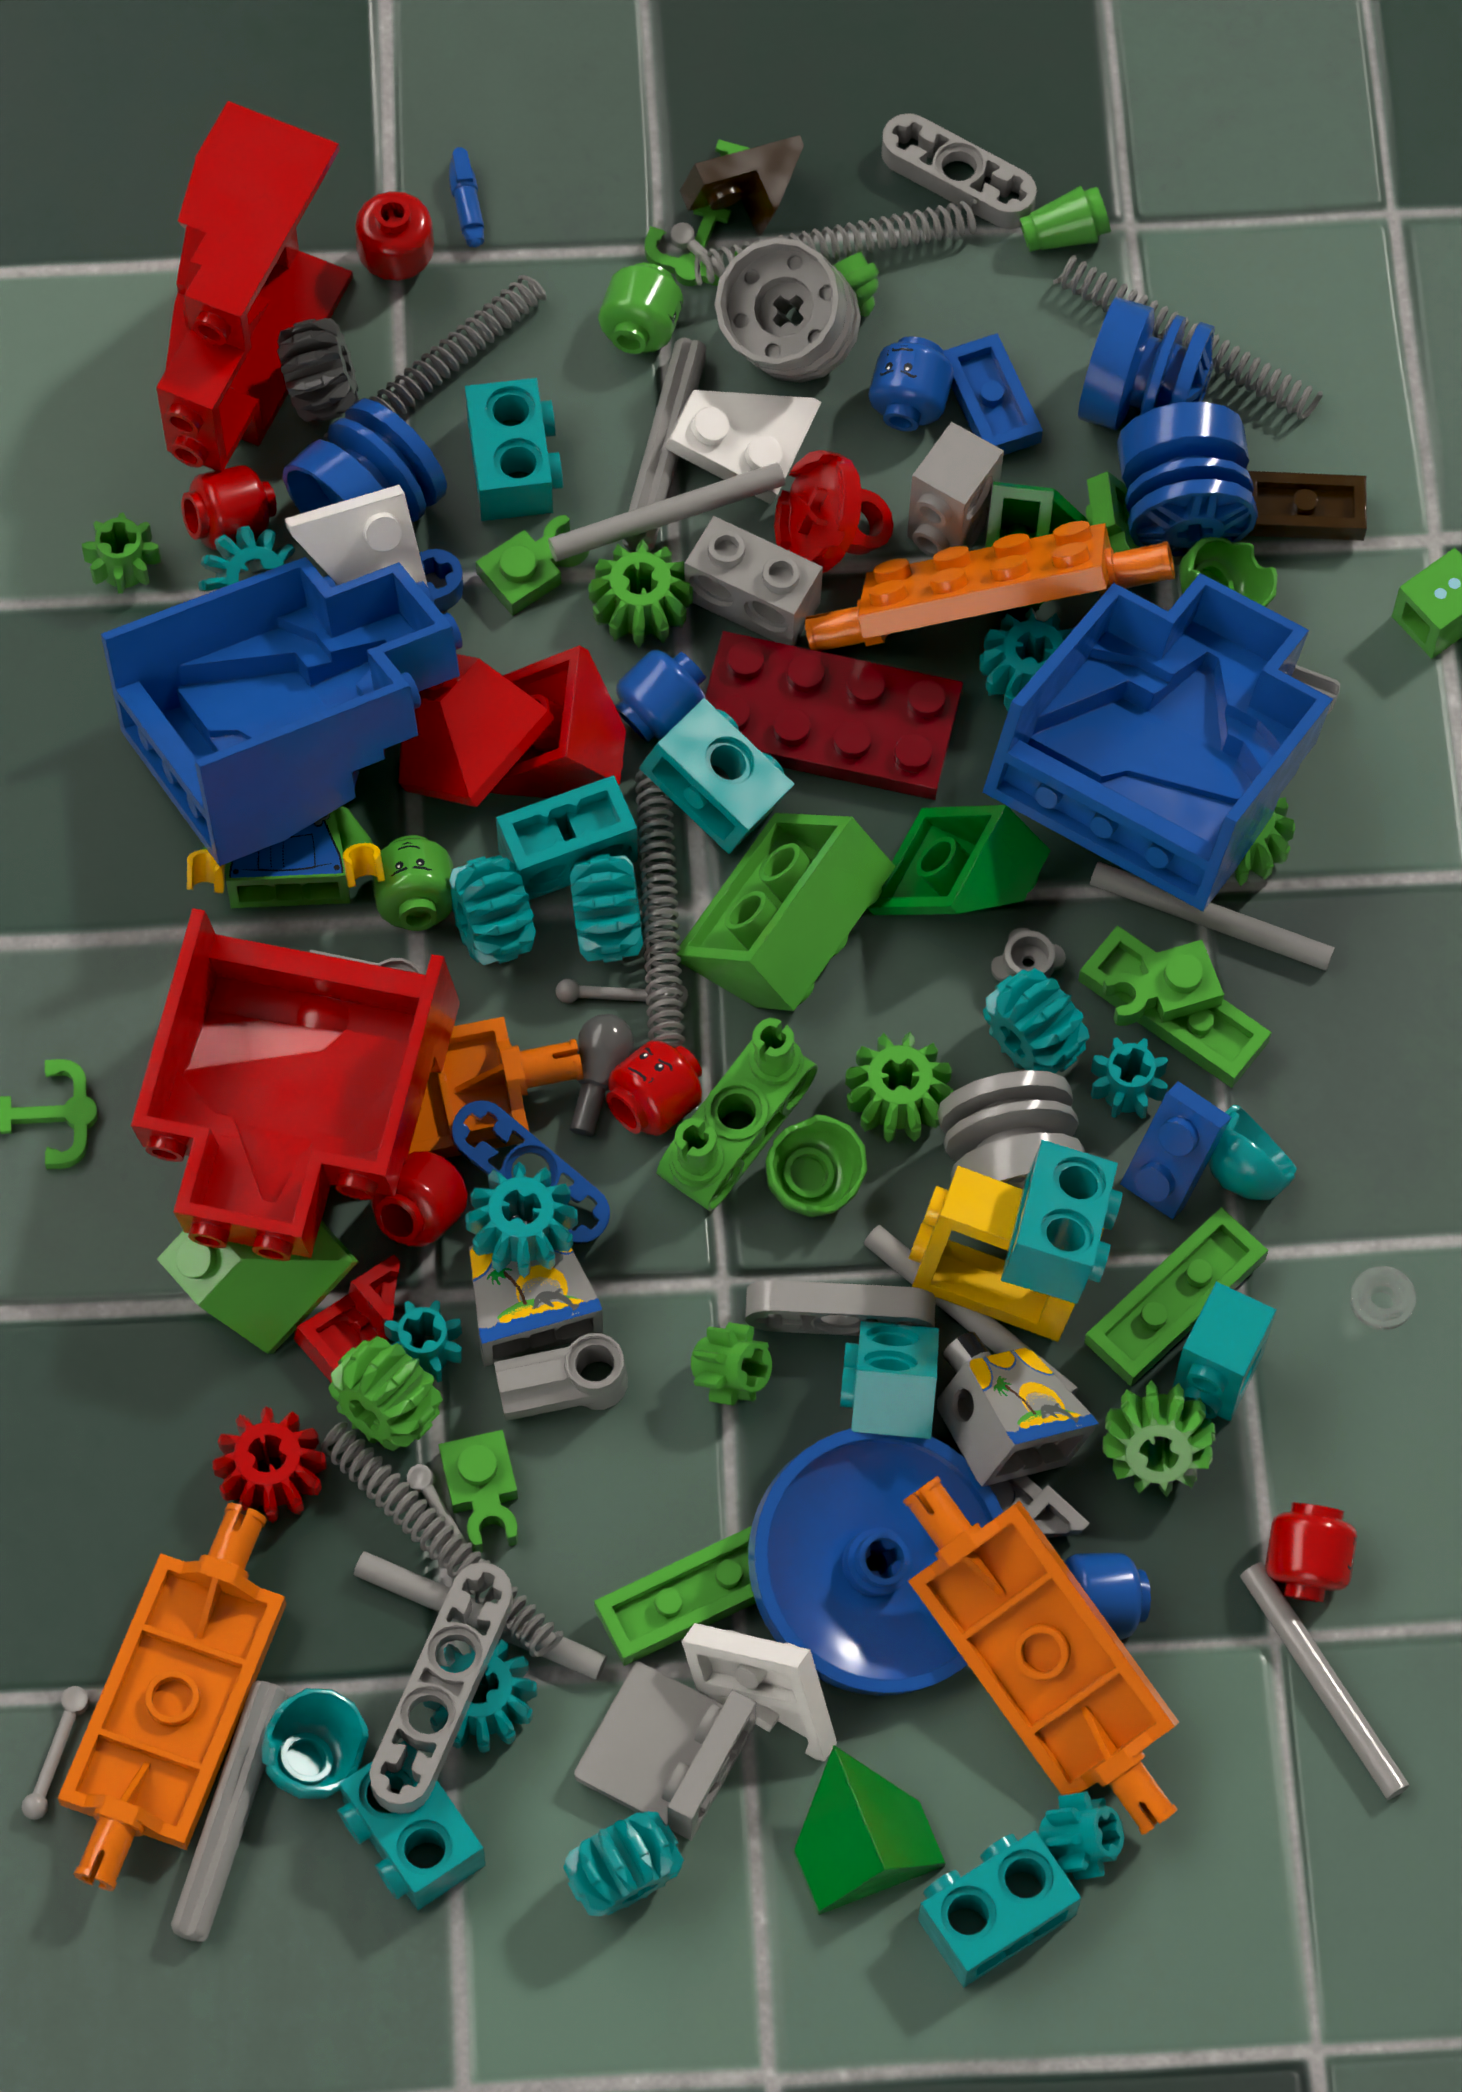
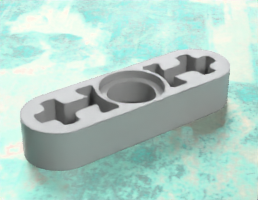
[881,114,1037,228]
[745,1280,936,1336]

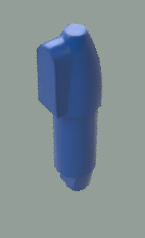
[449,147,485,248]

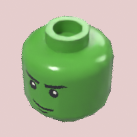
[598,262,684,354]
[372,835,453,931]

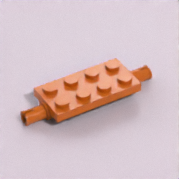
[805,521,1175,651]
[409,1017,584,1158]
[903,1476,1179,1835]
[58,1503,287,1891]

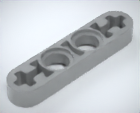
[369,1562,513,1814]

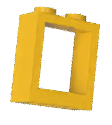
[908,1166,1104,1342]

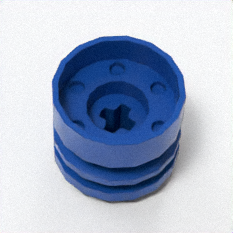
[1078,297,1215,430]
[283,398,447,522]
[1117,402,1258,557]

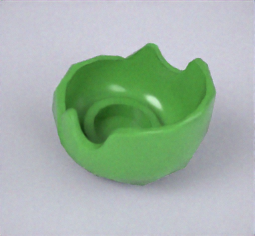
[1179,537,1278,607]
[765,1115,868,1217]

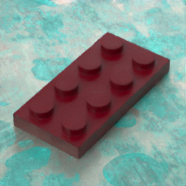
[705,631,963,800]

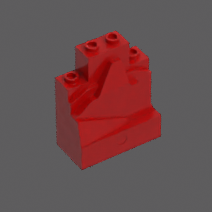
[156,101,353,472]
[131,908,460,1261]

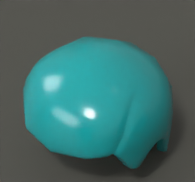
[1208,1104,1297,1200]
[261,1688,369,1799]

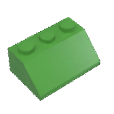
[676,813,895,1011]

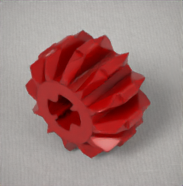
[212,1406,327,1523]

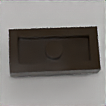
[1246,471,1367,541]

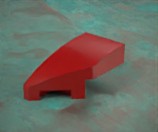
[294,1255,400,1383]

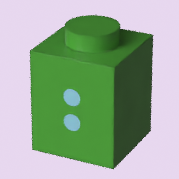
[1391,548,1462,659]

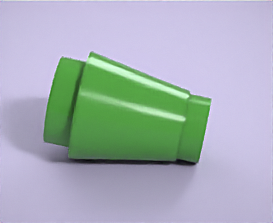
[1019,185,1111,252]

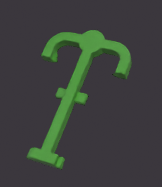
[645,139,750,286]
[0,1059,98,1169]

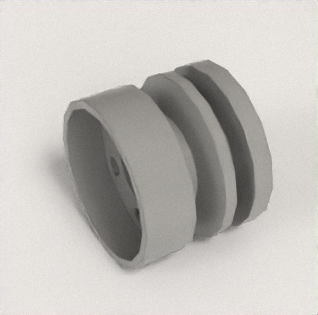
[714,237,861,383]
[937,1070,1085,1189]

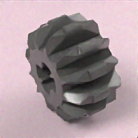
[277,318,359,422]

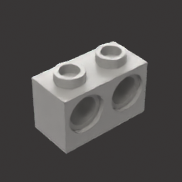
[907,422,1004,557]
[684,516,823,646]

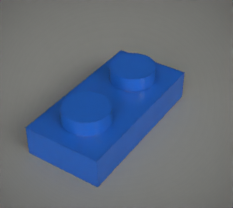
[943,333,1043,455]
[1120,1081,1232,1220]

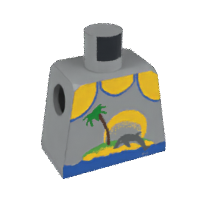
[469,1215,603,1367]
[937,1332,1099,1487]

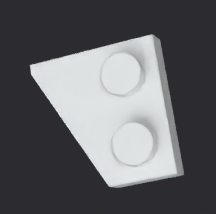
[664,390,821,504]
[285,485,428,587]
[682,1623,837,1762]

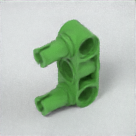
[656,1018,818,1211]

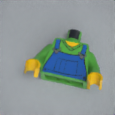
[187,806,385,908]

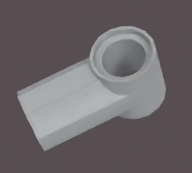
[494,1333,628,1421]

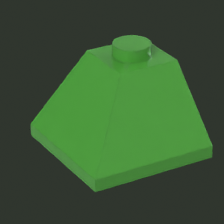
[157,1220,359,1354]

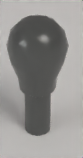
[570,1014,634,1137]

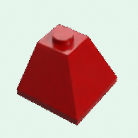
[490,645,626,798]
[399,654,555,807]

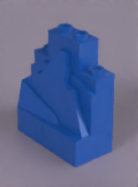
[101,557,462,866]
[982,573,1333,912]

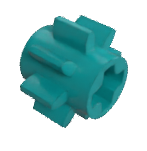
[1091,1037,1168,1119]
[384,1300,463,1383]
[1039,1791,1124,1880]

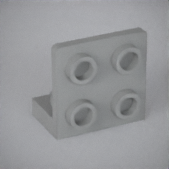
[574,1662,756,1841]

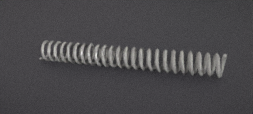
[694,199,977,286]
[1053,255,1323,420]
[324,275,546,442]
[635,770,686,1047]
[321,1422,563,1657]

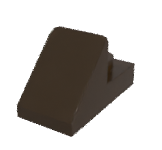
[679,135,804,236]

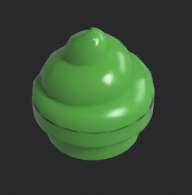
[833,252,879,317]

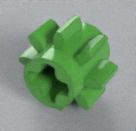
[82,512,161,593]
[691,1322,772,1406]

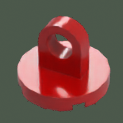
[774,450,894,573]

